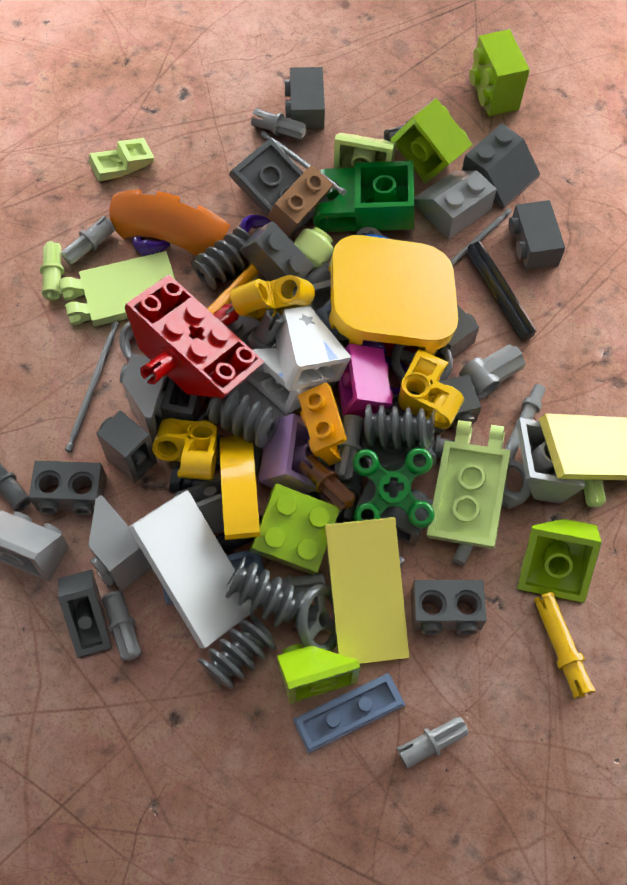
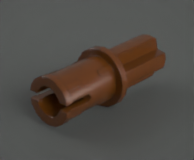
[299,455,355,511]

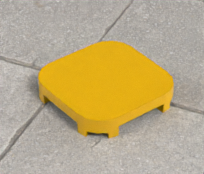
[328,235,458,355]

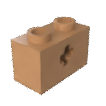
[267,164,334,237]

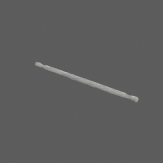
[261,131,346,195]
[450,208,512,266]
[65,321,119,452]

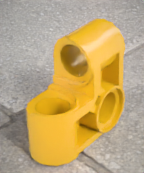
[230,275,315,322]
[398,349,464,429]
[152,418,218,481]

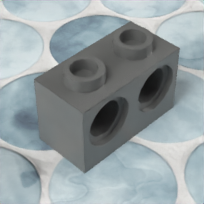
[29,461,106,515]
[411,580,487,635]

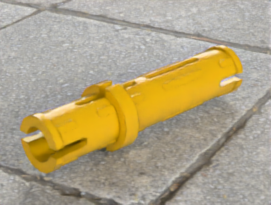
[533,592,596,699]

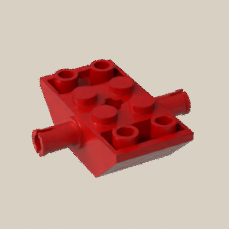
[124,275,265,398]

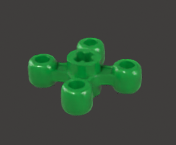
[352,448,435,529]

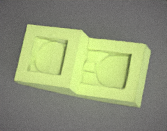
[89,138,154,182]

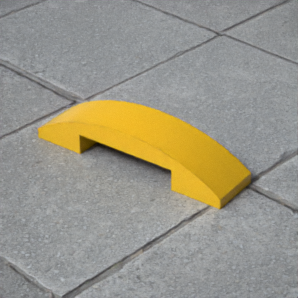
[220,435,260,540]

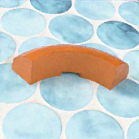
[109,189,230,256]

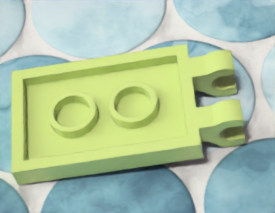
[59,251,175,327]
[427,420,511,549]

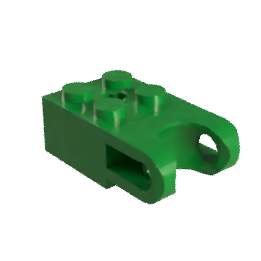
[313,161,415,232]

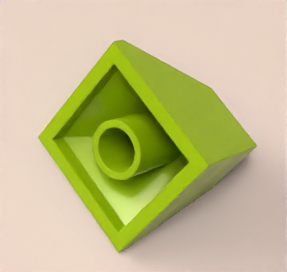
[517,519,602,603]
[277,644,361,704]

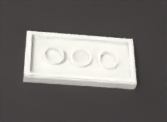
[128,490,251,648]

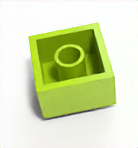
[469,29,530,116]
[390,98,473,184]
[249,483,340,575]

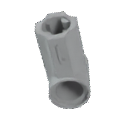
[459,344,526,399]

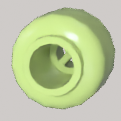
[294,227,334,271]

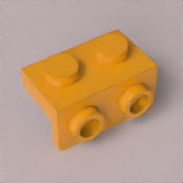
[298,383,347,466]

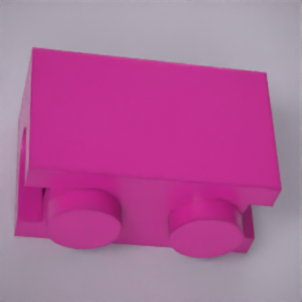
[338,343,393,418]

